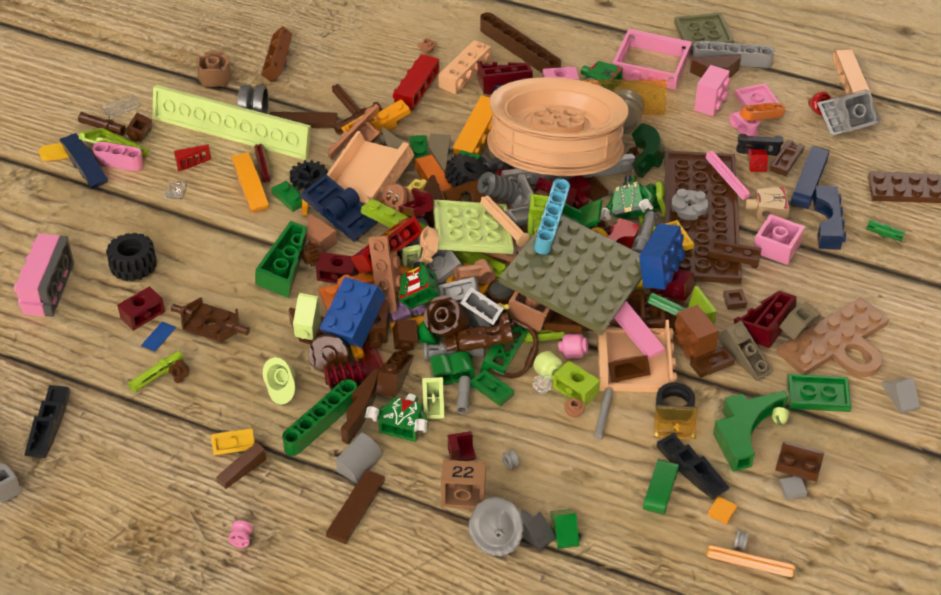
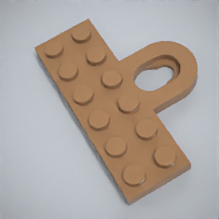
[776,297,889,377]

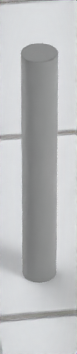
[594,388,613,439]

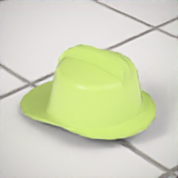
[263,357,296,405]

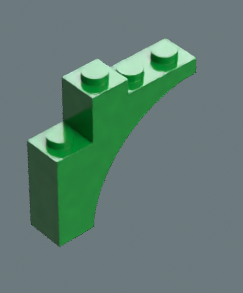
[713,391,788,471]

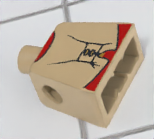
[745,186,789,221]

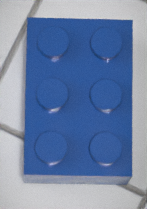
[639,224,685,290]
[319,277,386,348]

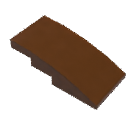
[611,290,684,331]

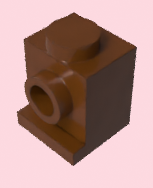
[126,112,152,142]

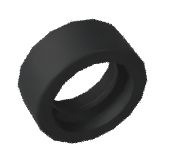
[655,382,695,421]

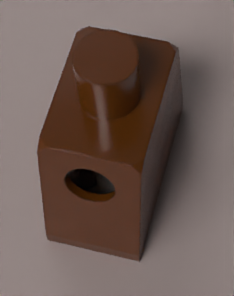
[367,299,389,349]

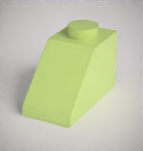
[293,293,321,340]

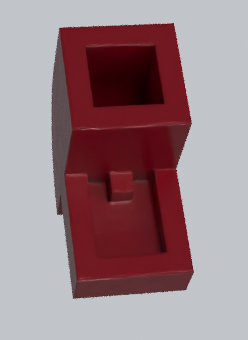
[567,175,590,209]

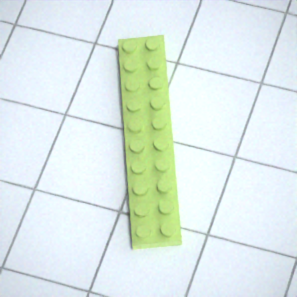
[152,85,311,160]

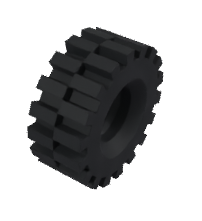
[444,154,491,195]

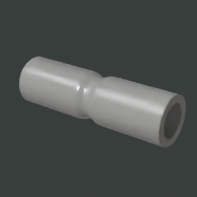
[456,376,471,414]

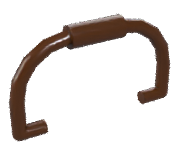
[490,318,539,378]

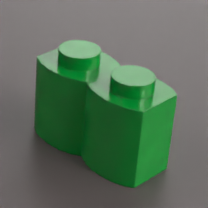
[430,352,474,386]

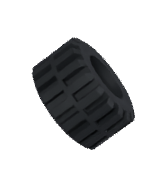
[106,233,157,281]

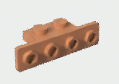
[328,104,380,160]
[369,236,402,313]

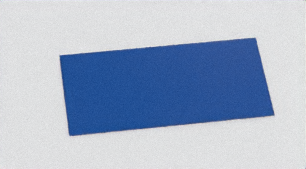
[141,322,176,351]

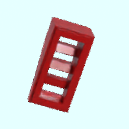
[174,144,211,171]

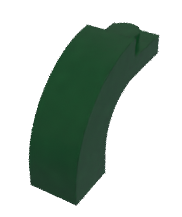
[632,123,665,178]

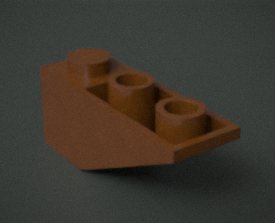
[376,351,414,398]

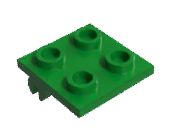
[562,199,603,227]

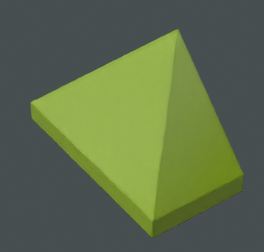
[688,286,717,324]

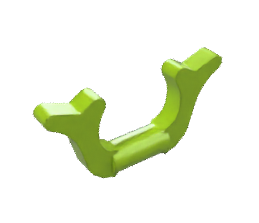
[656,181,665,218]

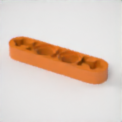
[739,102,786,121]

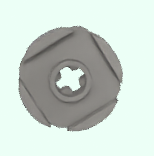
[671,189,708,220]

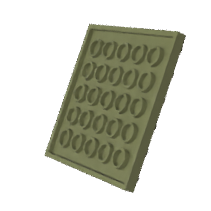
[498,215,642,335]

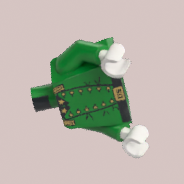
[600,175,654,220]

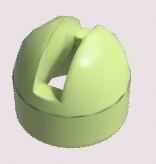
[772,407,789,425]

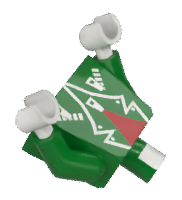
[365,394,429,442]

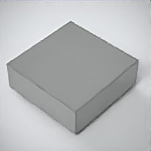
[779,476,807,500]

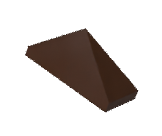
[608,355,651,382]

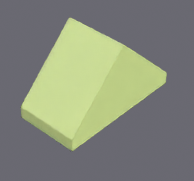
[422,377,444,419]

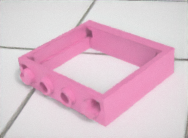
[613,29,692,90]

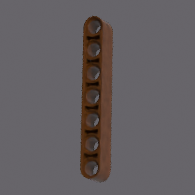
[480,12,561,73]

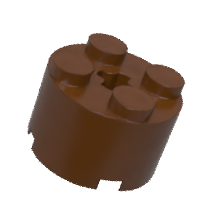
[424,296,470,339]

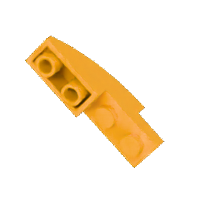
[341,99,411,134]

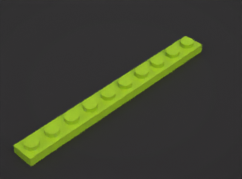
[361,199,508,279]

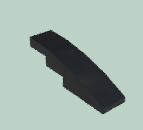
[24,385,71,458]
[656,433,730,499]

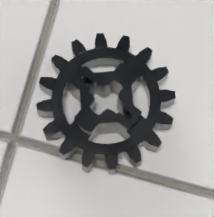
[290,160,328,190]

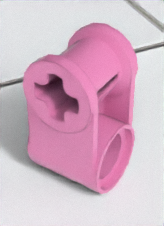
[729,110,760,137]

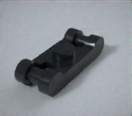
[736,134,784,156]

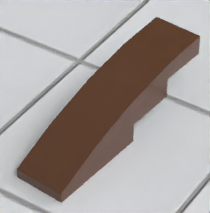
[341,369,378,444]

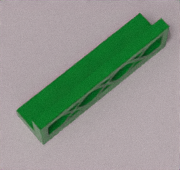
[480,318,529,374]

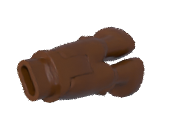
[445,312,515,352]

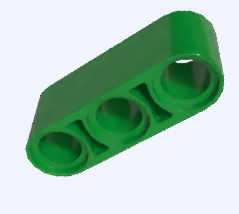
[643,459,679,515]

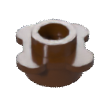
[168,359,189,383]

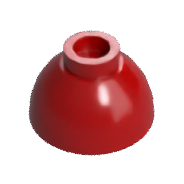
[808,92,831,115]

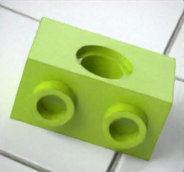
[553,361,600,406]

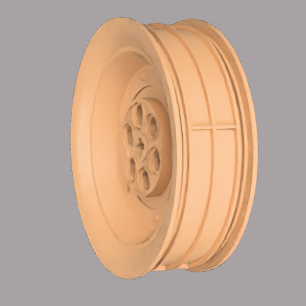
[487,77,628,176]

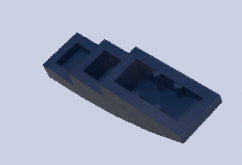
[59,133,108,189]

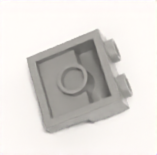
[414,249,463,286]

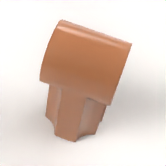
[454,259,495,285]

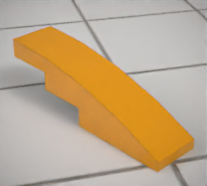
[231,152,269,213]

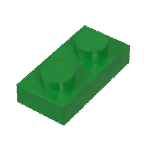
[409,135,428,163]
[271,181,302,212]
[471,369,514,407]

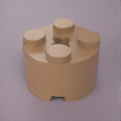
[196,50,232,87]

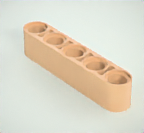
[833,49,871,94]

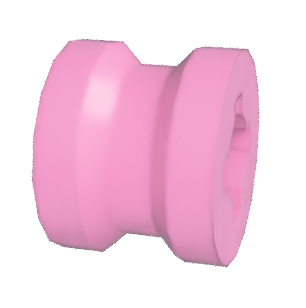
[228,520,253,548]

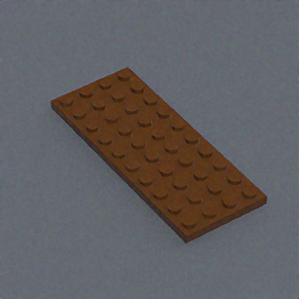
[664,151,742,284]

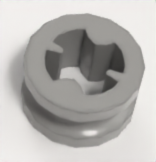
[502,449,520,470]
[734,529,749,551]

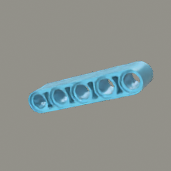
[534,179,570,255]

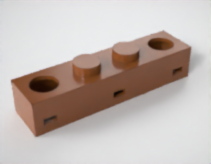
[261,26,293,82]

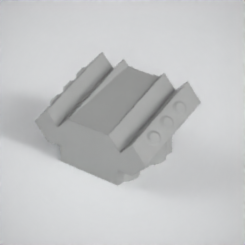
[817,89,881,135]

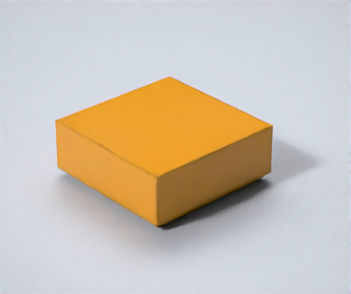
[708,496,737,524]

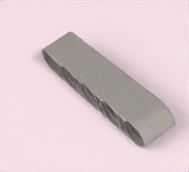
[692,41,775,68]

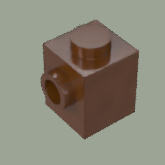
[392,319,418,351]

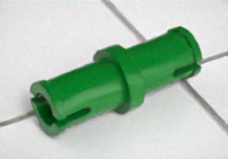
[866,219,906,242]

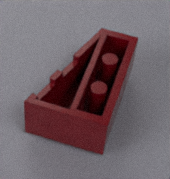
[477,61,533,95]
[734,291,797,348]

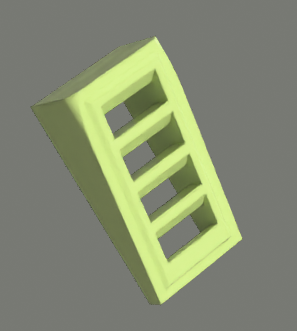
[401,245,422,269]

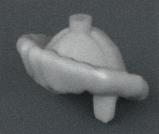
[468,497,524,557]

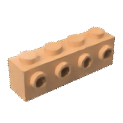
[438,40,492,94]

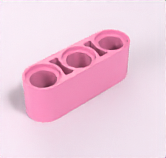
[93,142,144,171]

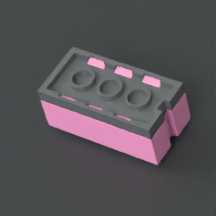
[14,234,74,317]

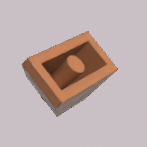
[307,214,337,252]

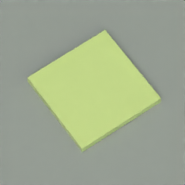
[433,200,514,254]

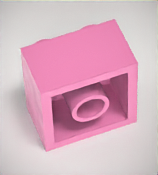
[694,65,731,116]
[754,214,805,265]

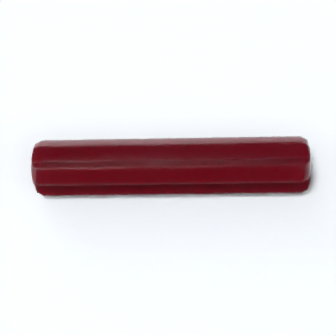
[254,143,272,182]

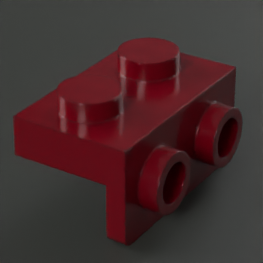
[398,188,434,218]

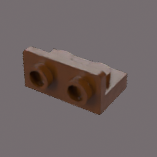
[775,442,824,482]

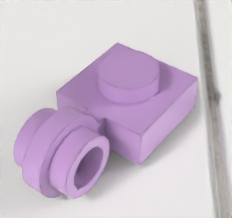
[389,302,425,322]

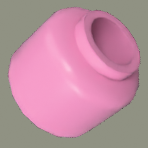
[559,333,588,359]

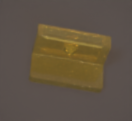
[654,405,697,439]

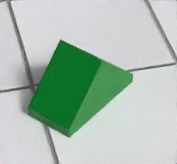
[550,509,579,549]

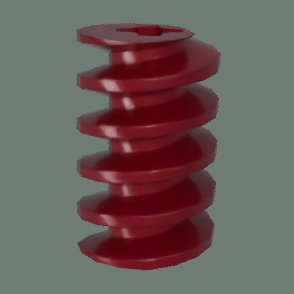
[323,359,366,390]

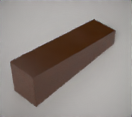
[217,442,266,489]

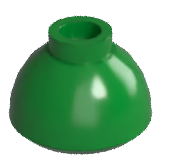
[417,321,440,345]

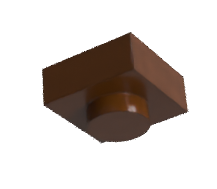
[723,289,747,310]

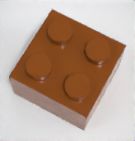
[673,305,719,360]

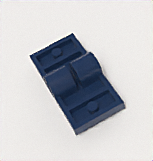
[301,174,378,242]

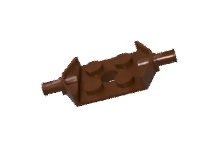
[171,297,250,342]

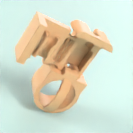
[418,226,439,266]

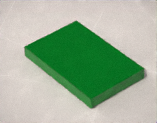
[786,374,852,412]

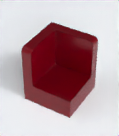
[447,431,476,461]

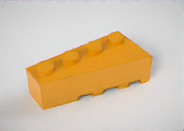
[453,95,493,155]

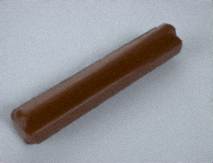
[332,84,361,115]

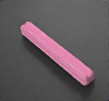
[706,151,750,200]

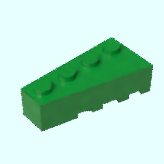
[255,221,307,298]

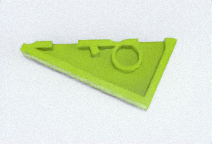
[79,128,149,157]

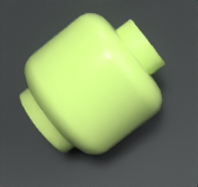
[533,351,563,380]

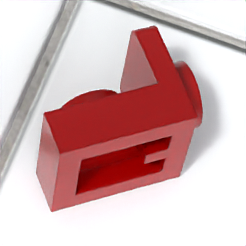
[747,149,768,172]

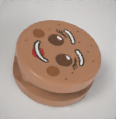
[379,184,414,216]

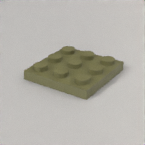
[674,12,734,51]

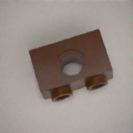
[442,179,485,203]

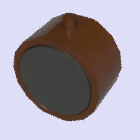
[487,279,515,311]

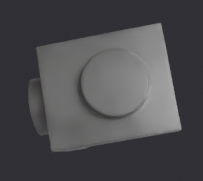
[482,155,509,174]

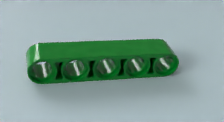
[282,379,357,456]

